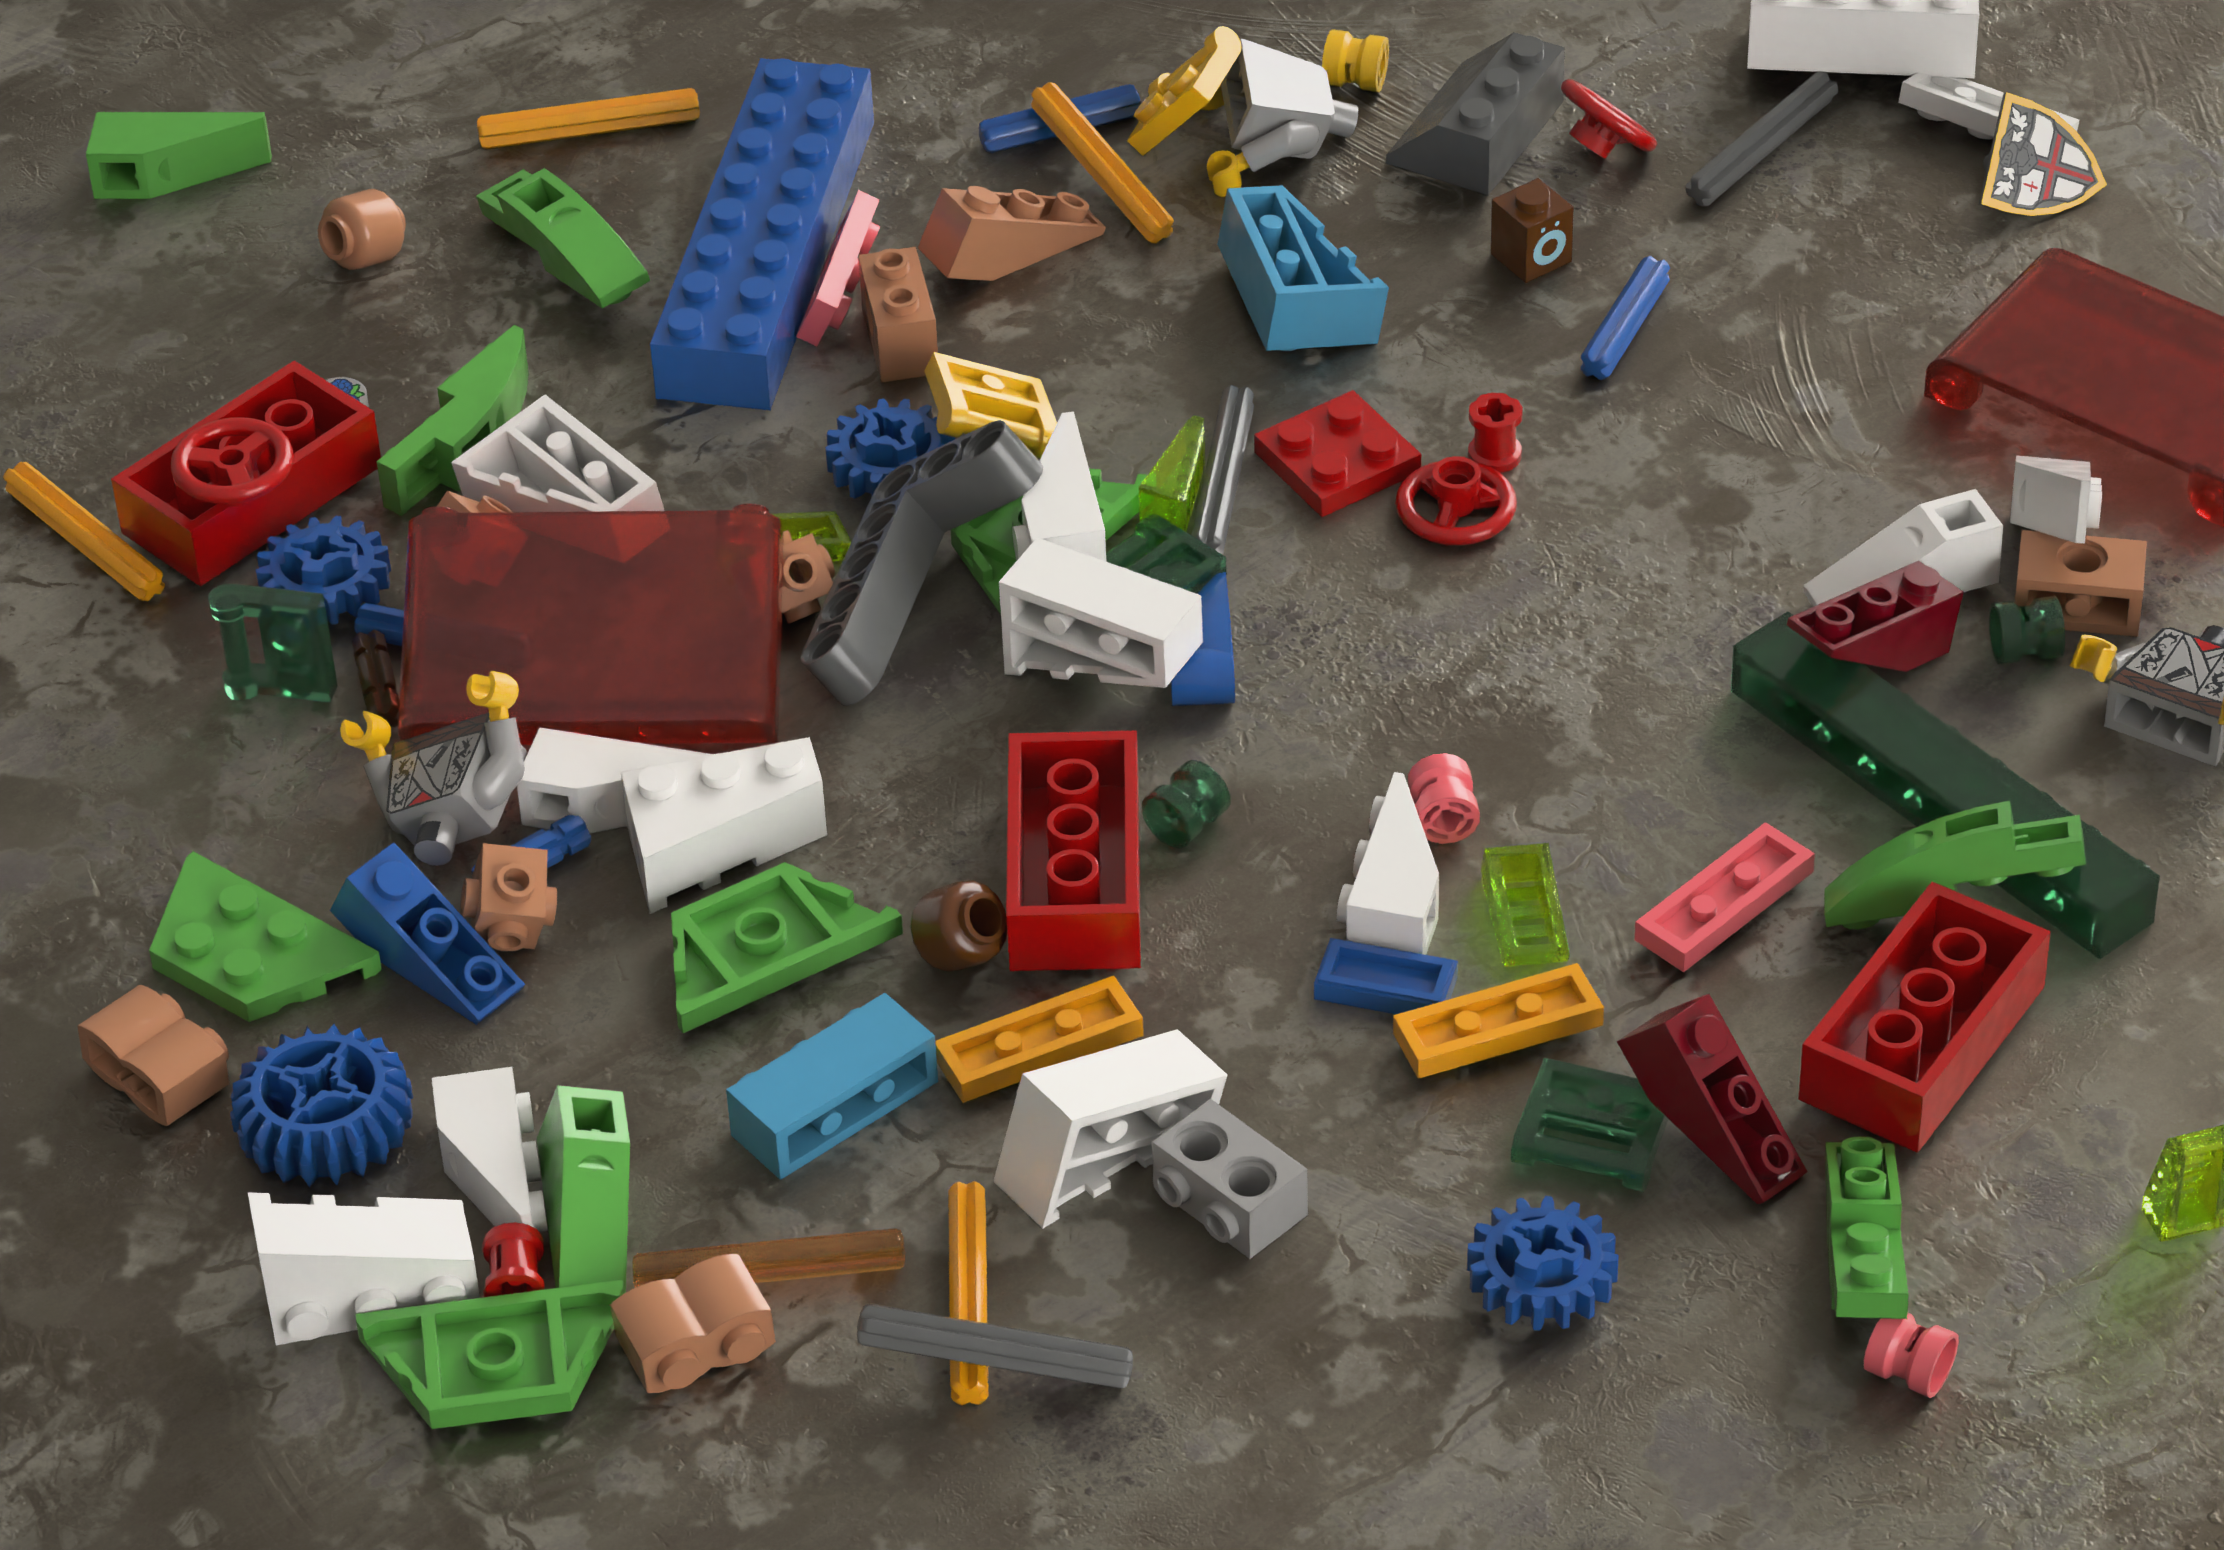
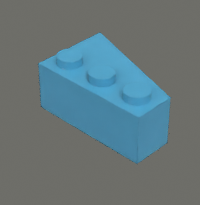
[1217,185,1389,351]

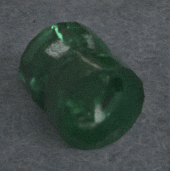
[1989,596,2065,664]
[1141,760,1231,848]

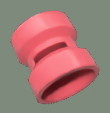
[1408,753,1480,844]
[1864,1313,1959,1398]

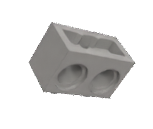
[1152,1099,1308,1259]

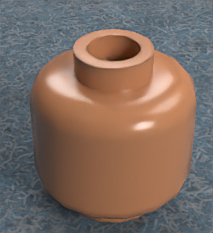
[318,189,406,270]

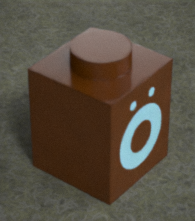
[1491,178,1574,283]

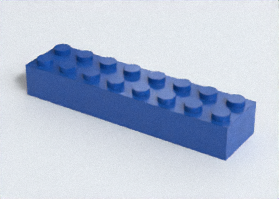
[650,58,874,410]

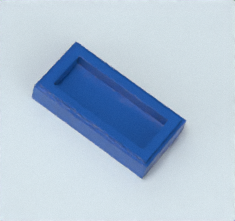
[1314,938,1458,1014]

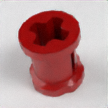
[1468,393,1523,473]
[482,1222,544,1297]

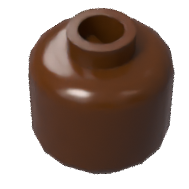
[910,880,1007,972]

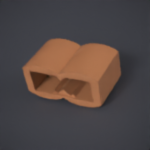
[77,985,229,1126]
[610,1254,776,1393]

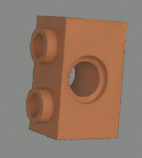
[858,247,938,383]
[2013,530,2147,637]

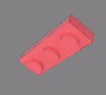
[796,190,880,347]
[1634,822,1815,972]

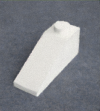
[1012,411,1106,562]

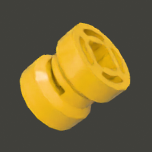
[1322,29,1389,93]

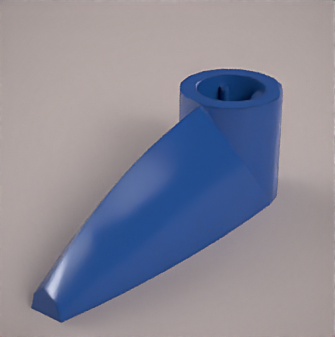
[1171,572,1235,706]

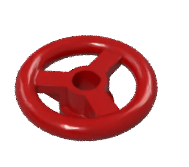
[1561,79,1657,159]
[170,417,294,507]
[1395,456,1517,545]

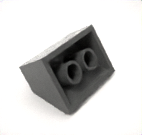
[1386,32,1565,195]

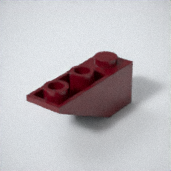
[1786,560,1964,672]
[1617,994,1808,1204]

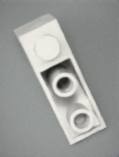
[2010,456,2102,544]
[1803,489,2003,607]
[517,728,713,833]
[1337,772,1439,955]
[432,1067,548,1232]

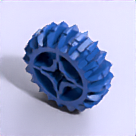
[230,1024,413,1188]

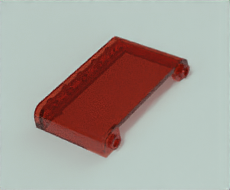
[1924,248,2224,527]
[398,504,784,745]

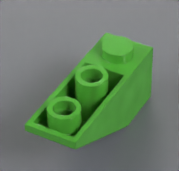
[86,112,272,199]
[537,1085,630,1293]

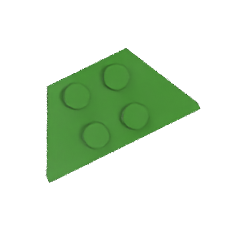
[951,468,1157,614]
[149,851,382,1022]
[671,862,903,1033]
[356,1280,624,1429]

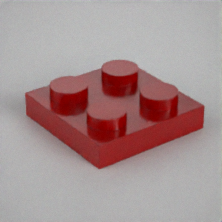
[1254,390,1422,517]

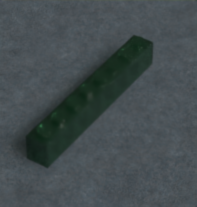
[1731,611,2160,959]

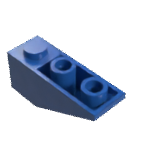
[330,842,525,1025]

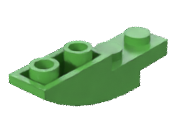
[476,168,650,309]
[377,325,529,516]
[1824,801,2086,929]
[1825,1137,1909,1319]

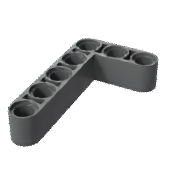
[801,420,1044,706]

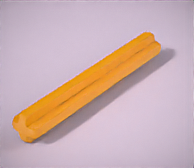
[1031,82,1174,244]
[477,88,700,149]
[3,462,165,601]
[948,1181,989,1406]

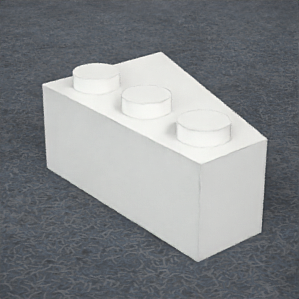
[451,395,671,565]
[999,537,1203,688]
[993,1029,1227,1229]
[248,1192,480,1345]

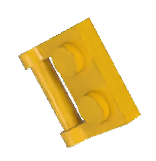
[1127,26,1242,156]
[924,352,1057,459]

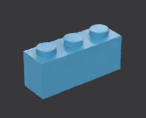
[726,993,938,1180]

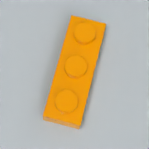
[1393,963,1604,1079]
[935,975,1144,1103]

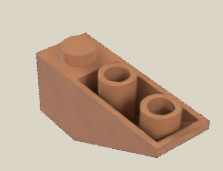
[918,186,1106,281]

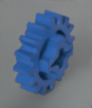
[825,399,956,499]
[256,516,391,626]
[1467,1196,1619,1331]

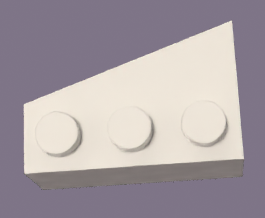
[621,737,827,914]

